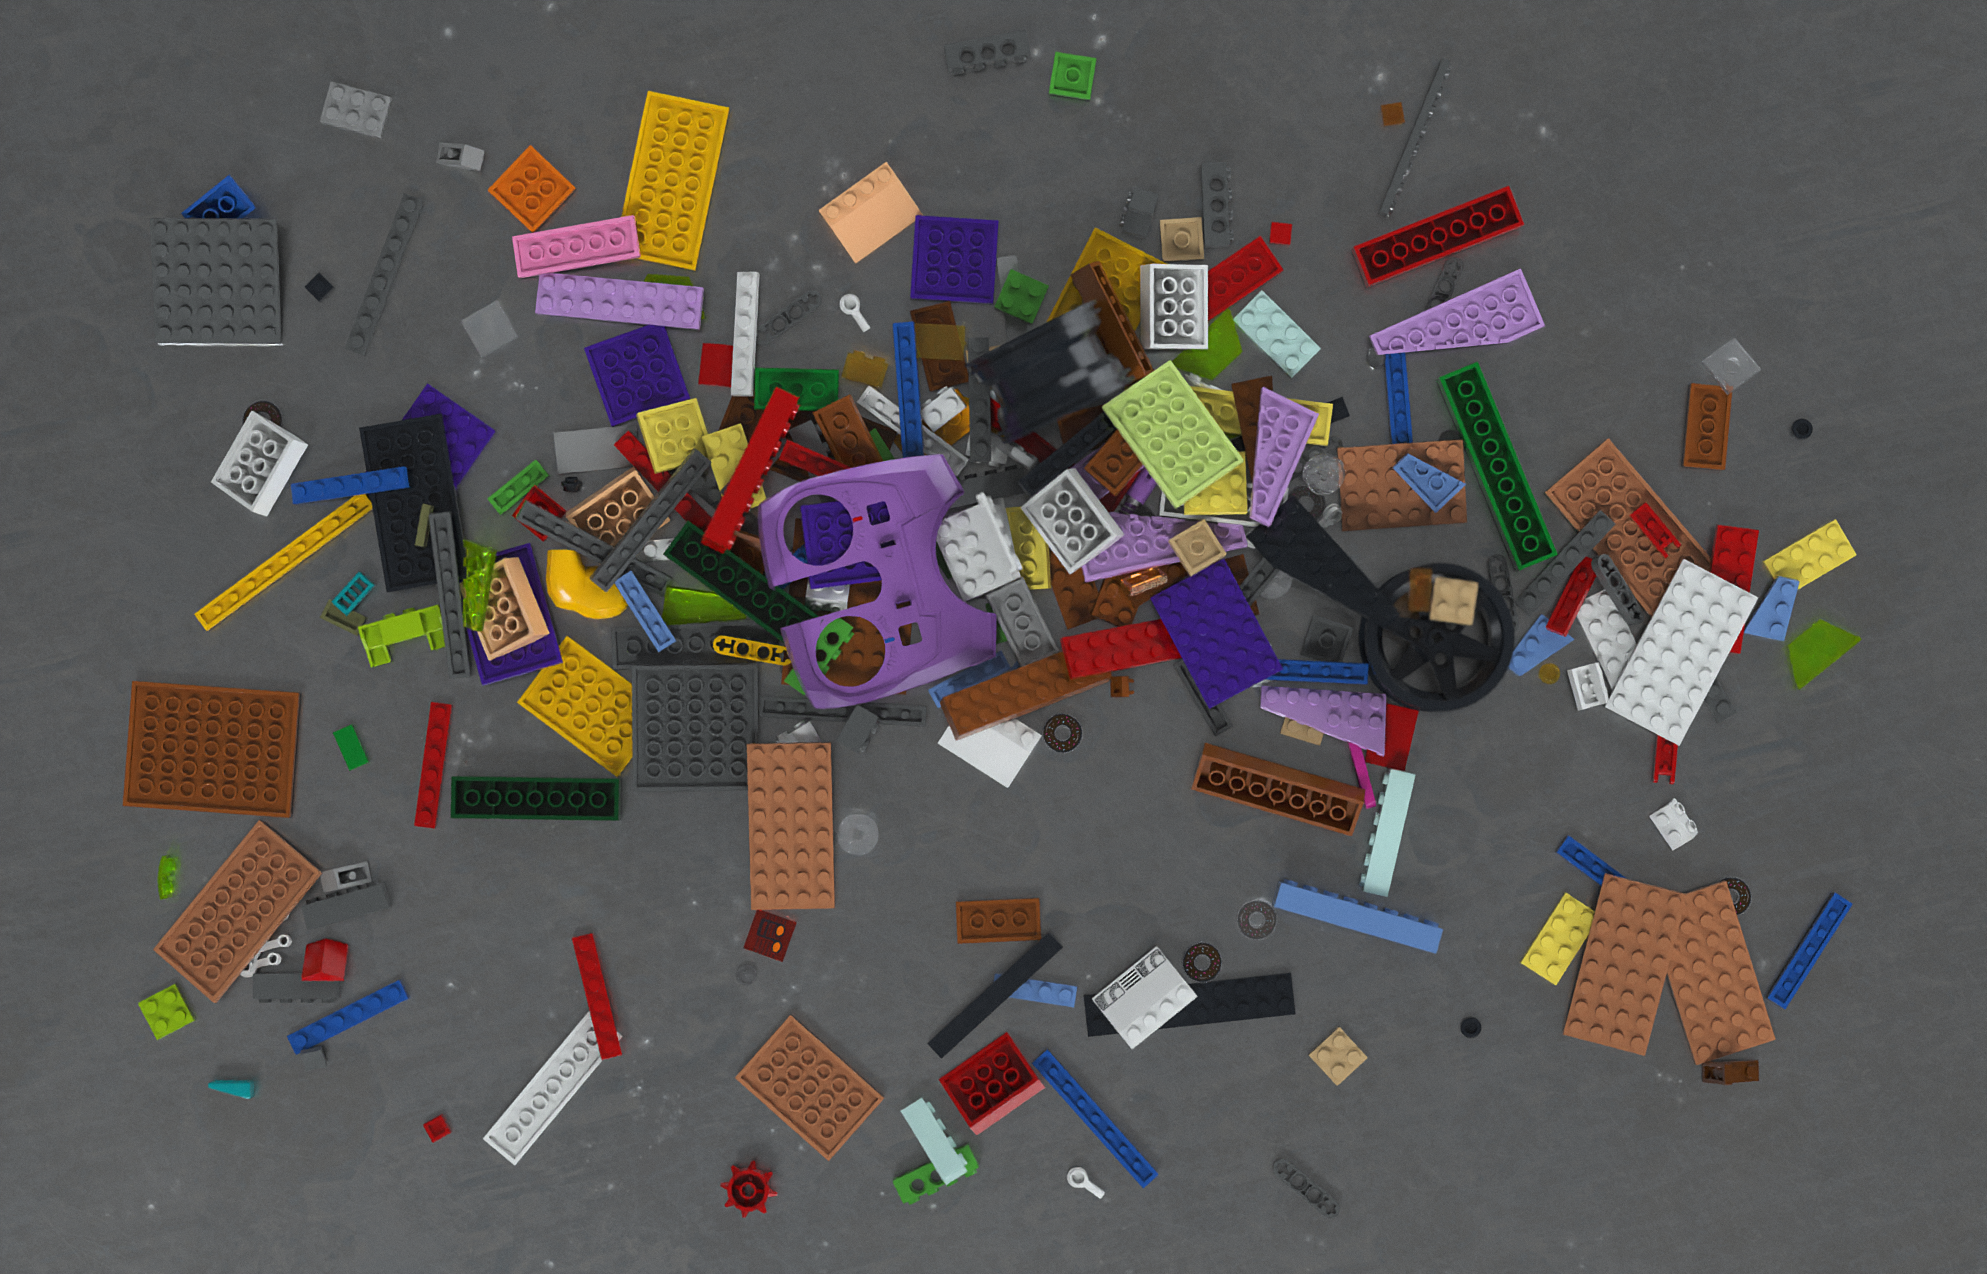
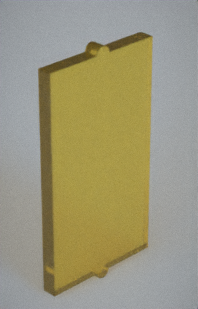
[915,323,966,361]

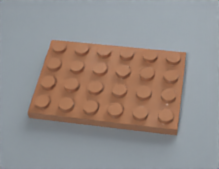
[1337,439,1467,531]
[735,1015,884,1161]

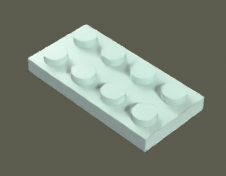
[1232,290,1321,378]

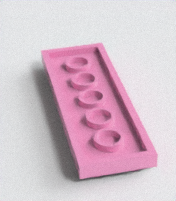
[512,215,641,278]

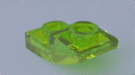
[158,855,177,900]

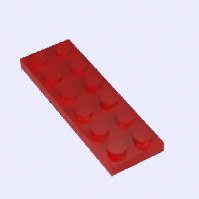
[1208,236,1284,321]
[1709,524,1759,654]
[1060,619,1182,680]

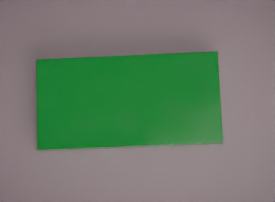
[754,367,839,411]

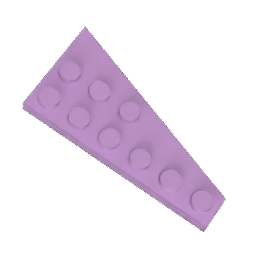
[1250,387,1319,527]
[1260,686,1386,756]

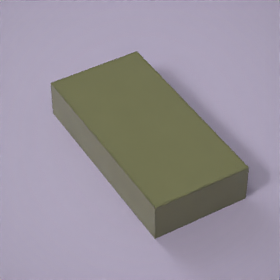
[415,504,434,548]
[320,599,368,636]

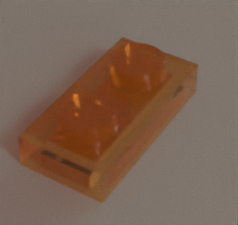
[1120,567,1168,596]
[1408,568,1432,612]

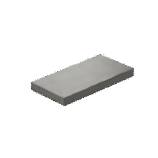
[554,424,638,475]
[985,577,1060,667]

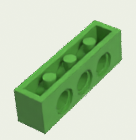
[784,618,855,696]
[893,1143,979,1205]

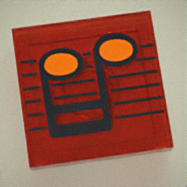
[743,909,797,962]

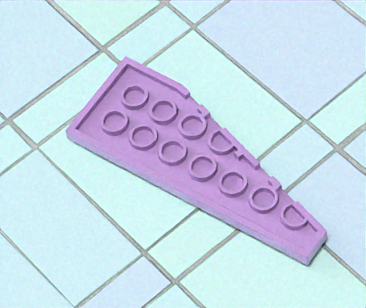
[1369,268,1545,355]
[1081,512,1248,583]

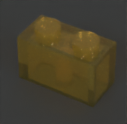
[841,350,889,389]

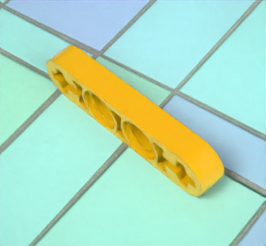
[713,636,791,666]

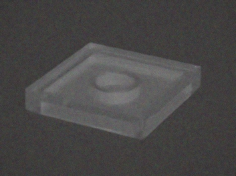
[461,300,518,358]
[1701,338,1761,395]

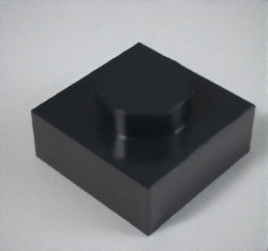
[305,273,335,302]

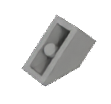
[436,142,485,171]
[320,862,372,893]

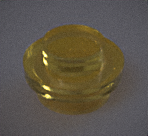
[1539,663,1560,684]

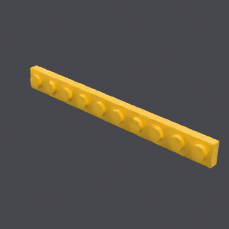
[194,494,373,631]

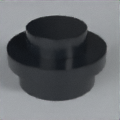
[561,477,582,492]

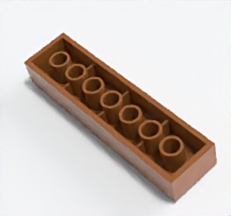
[940,651,1112,741]
[1191,743,1366,836]

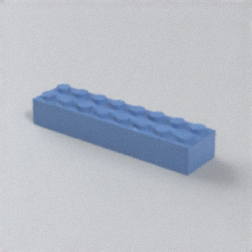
[1271,879,1443,953]

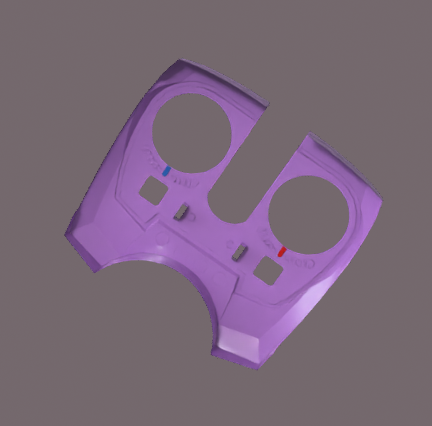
[758,454,997,709]

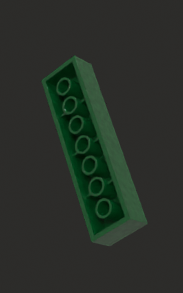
[663,521,823,645]
[451,776,621,821]

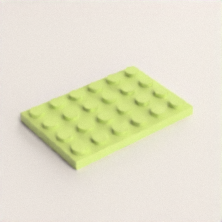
[1102,360,1244,509]

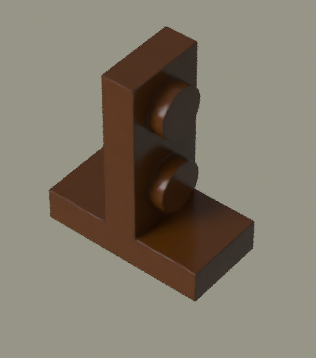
[1702,1060,1759,1085]

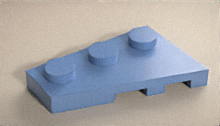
[1392,453,1466,513]
[1744,576,1800,641]
[1508,614,1574,676]

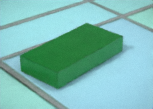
[333,724,369,771]

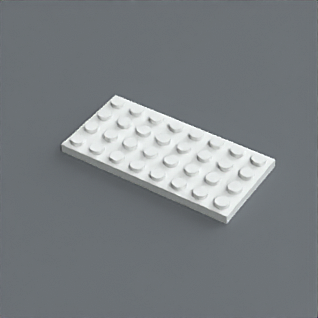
[1604,559,1758,746]

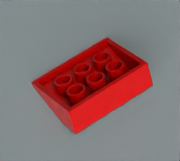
[939,1032,1045,1135]

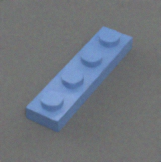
[615,570,676,652]
[928,651,1011,708]
[994,973,1077,1007]

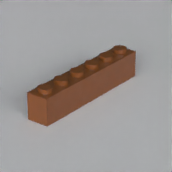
[1070,261,1154,387]

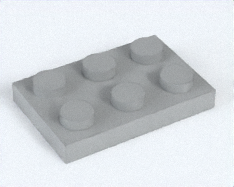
[320,81,392,139]
[990,436,1056,483]

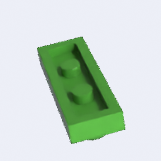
[487,460,549,515]

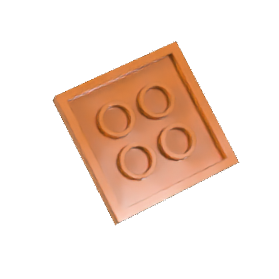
[488,145,576,233]

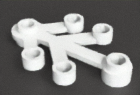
[240,915,292,978]

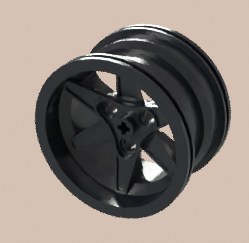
[964,299,1136,445]
[1358,563,1515,712]

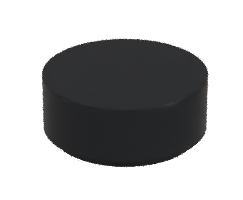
[1791,419,1813,440]
[1460,1016,1482,1038]

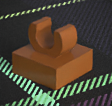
[1110,676,1134,697]

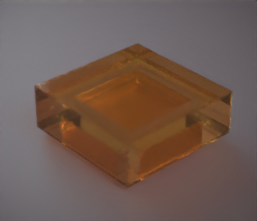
[1380,102,1405,127]

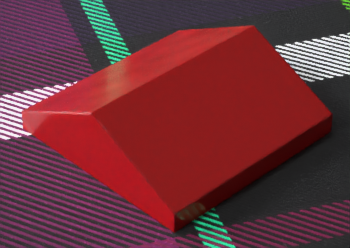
[698,343,733,388]
[512,485,567,542]
[301,938,348,981]

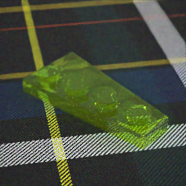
[463,540,497,631]
[662,585,747,625]

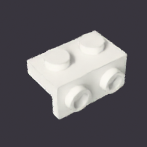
[921,386,967,432]
[805,578,850,613]
[1567,662,1609,711]
[1649,798,1698,850]

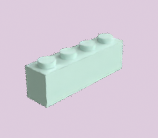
[901,1098,968,1185]

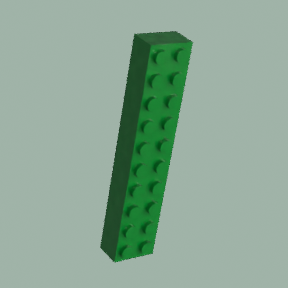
[1436,362,1558,572]

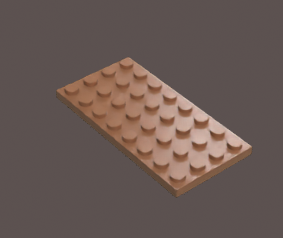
[1544,438,1711,617]
[747,742,835,910]
[153,820,322,1003]
[1563,873,1687,1056]
[1667,880,1776,1065]

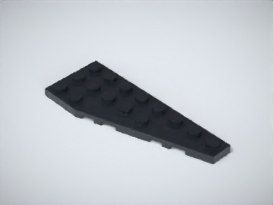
[1246,495,1401,628]

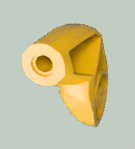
[546,550,628,619]

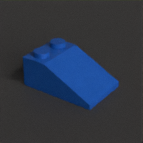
[181,174,257,218]

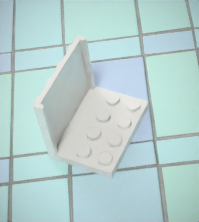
[936,492,1022,602]

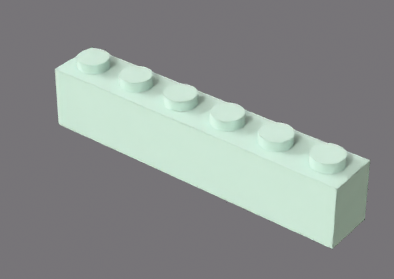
[1359,768,1415,897]

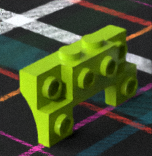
[358,604,445,667]

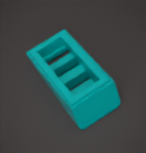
[331,571,376,616]
[208,1080,254,1099]

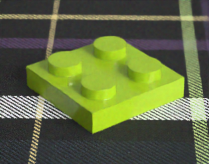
[138,983,195,1040]

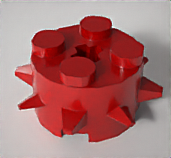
[720,1161,777,1218]

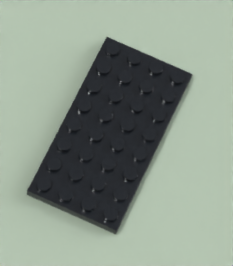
[359,414,470,593]

